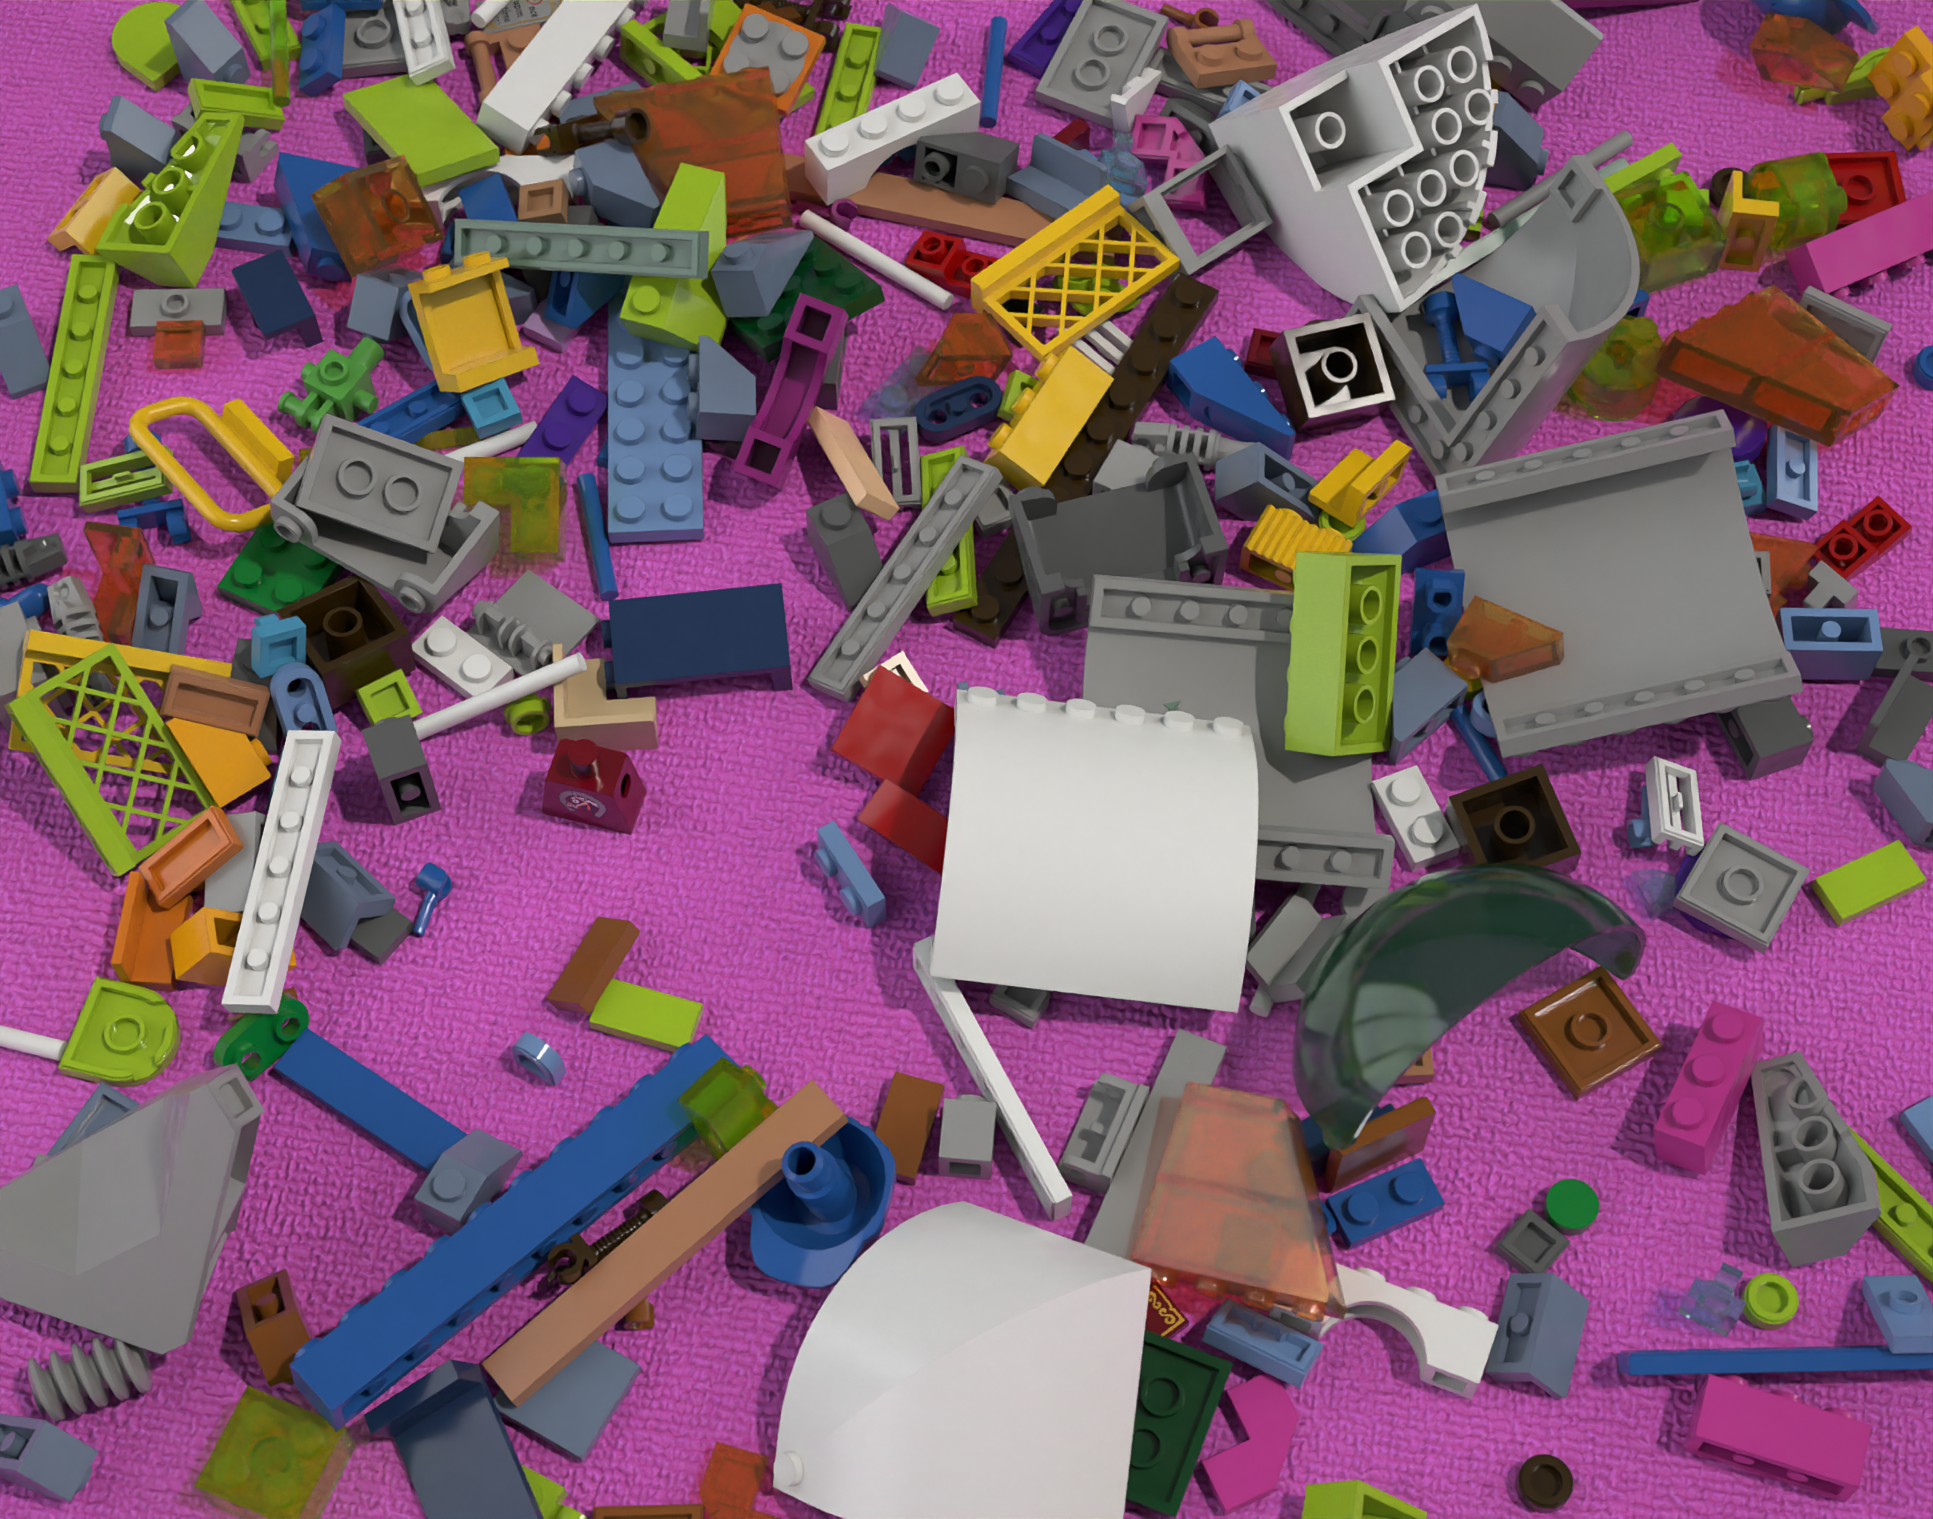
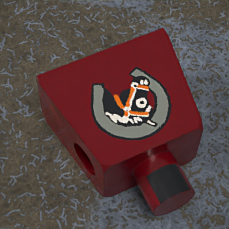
[542,738,647,835]

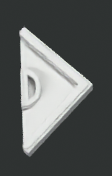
[1110,67,1162,143]

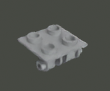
[466,569,601,676]

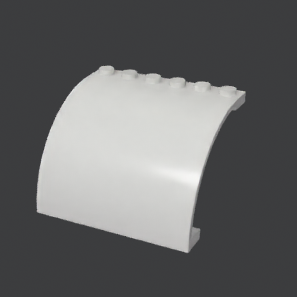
[929,686,1258,1013]

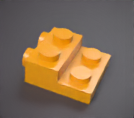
[1867,25,1933,152]

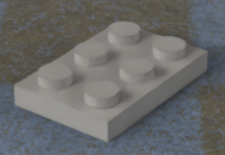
[1035,0,1168,129]
[294,414,464,554]

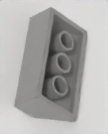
[1404,0,1604,110]

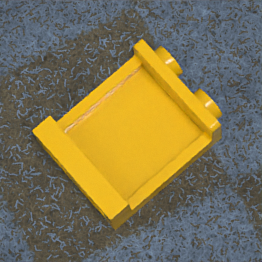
[408,251,540,393]

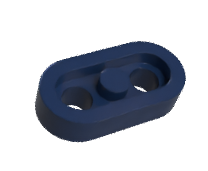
[914,376,1002,442]

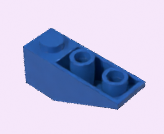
[1167,336,1295,461]

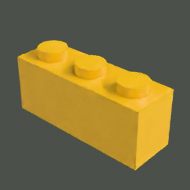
[983,345,1114,491]

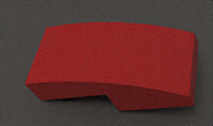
[904,230,1000,299]
[1808,495,1912,581]
[857,778,948,876]

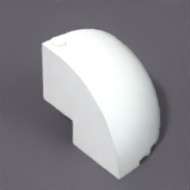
[1209,3,1498,313]

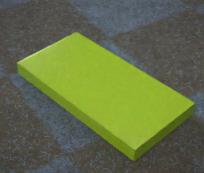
[342,74,500,188]

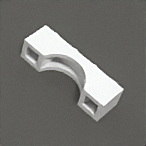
[805,73,981,206]
[393,154,579,230]
[1269,1247,1499,1399]

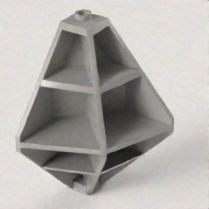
[0,1063,265,1355]

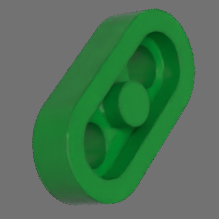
[213,992,309,1081]

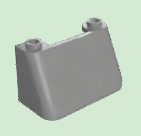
[270,450,500,613]

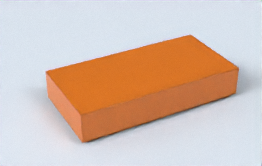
[138,805,244,909]

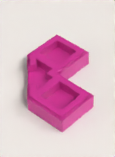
[1127,114,1213,211]
[1200,1373,1299,1516]

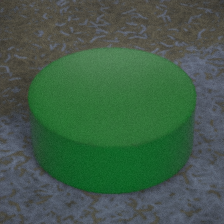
[1543,1179,1599,1235]

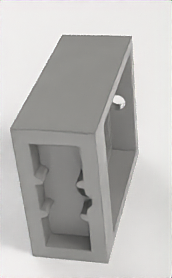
[1127,144,1273,282]

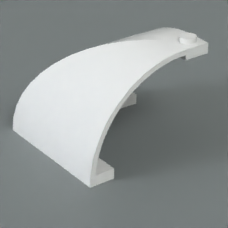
[773,1201,1152,1519]

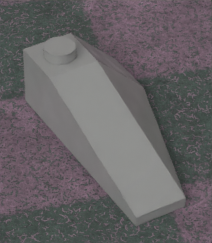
[1751,1051,1882,1267]

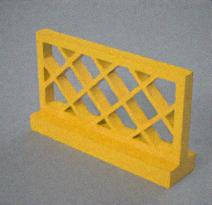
[971,184,1180,362]
[7,629,232,777]

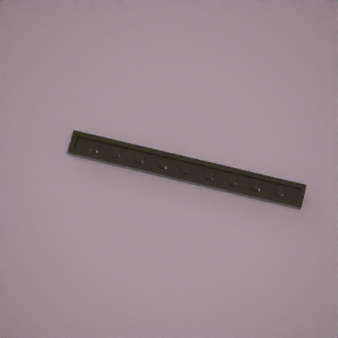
[953,272,1219,649]

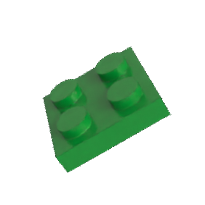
[217,522,345,616]

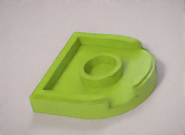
[112,1,181,92]
[58,976,181,1088]

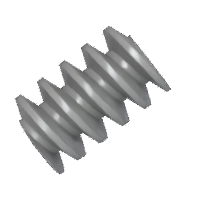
[27,1336,153,1422]

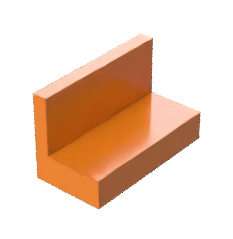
[111,871,194,992]

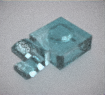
[1097,129,1148,198]
[1677,1262,1746,1337]

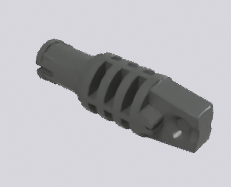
[0,533,68,590]

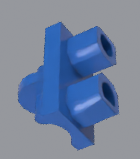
[1408,568,1465,656]

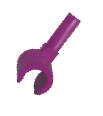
[796,198,857,232]

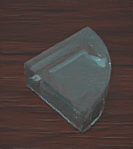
[1629,869,1679,921]

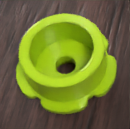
[503,693,551,735]

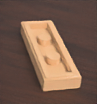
[808,406,900,520]

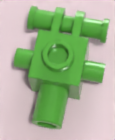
[277,337,385,435]

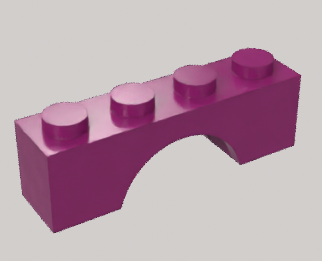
[732,293,849,491]

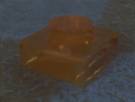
[153,320,206,369]

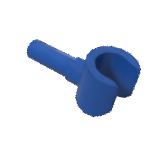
[412,862,452,936]

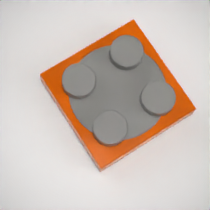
[708,3,826,118]

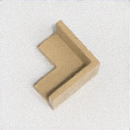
[553,643,659,751]

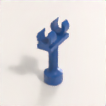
[1422,291,1490,404]
[117,431,191,553]

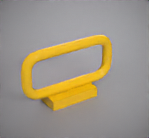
[129,396,295,533]

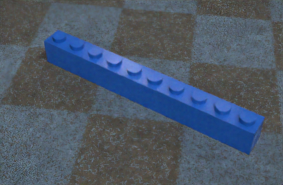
[290,1034,748,1432]

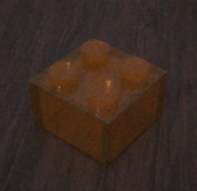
[310,155,445,278]

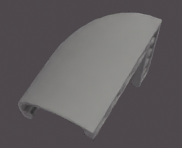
[1344,155,1640,478]

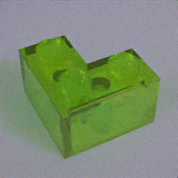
[463,457,567,560]

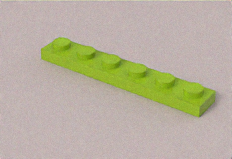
[29,254,121,493]

